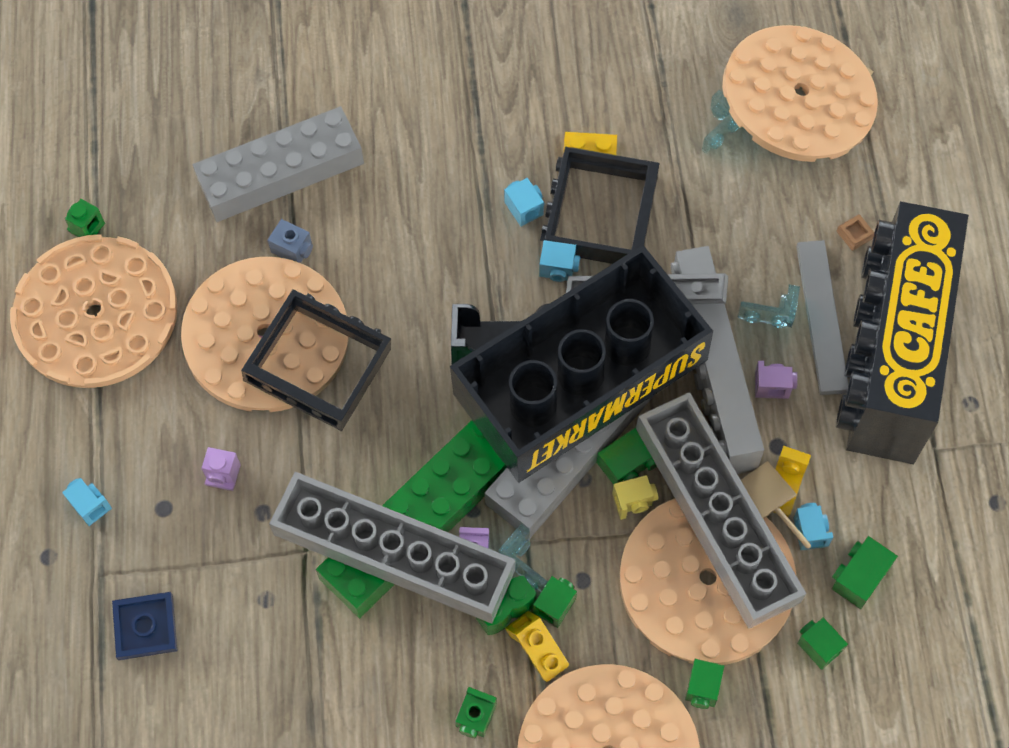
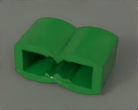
[476,576,536,635]

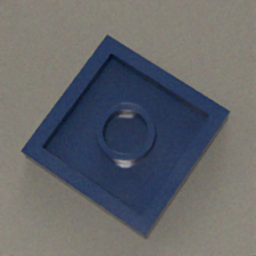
[112,592,178,661]

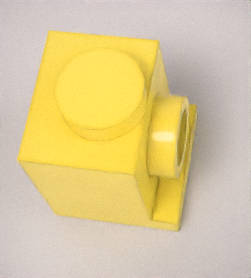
[612,475,658,520]

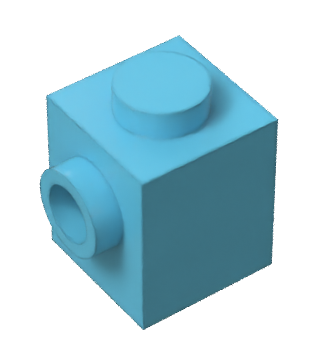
[504,178,544,227]
[539,240,580,282]

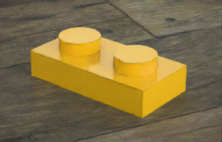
[563,132,617,155]

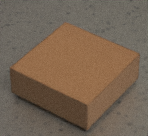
[836,214,874,251]

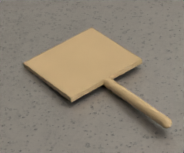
[741,461,811,548]

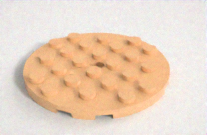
[722,25,878,162]
[10,235,177,388]
[181,257,349,412]
[620,499,796,665]
[517,664,700,748]

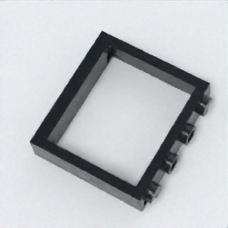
[540,146,660,264]
[241,289,391,431]

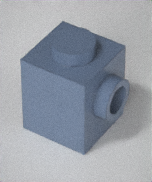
[267,219,313,263]

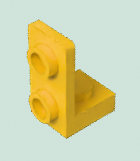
[774,446,811,517]
[505,611,569,682]

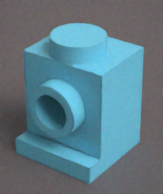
[62,478,112,526]
[793,503,833,551]

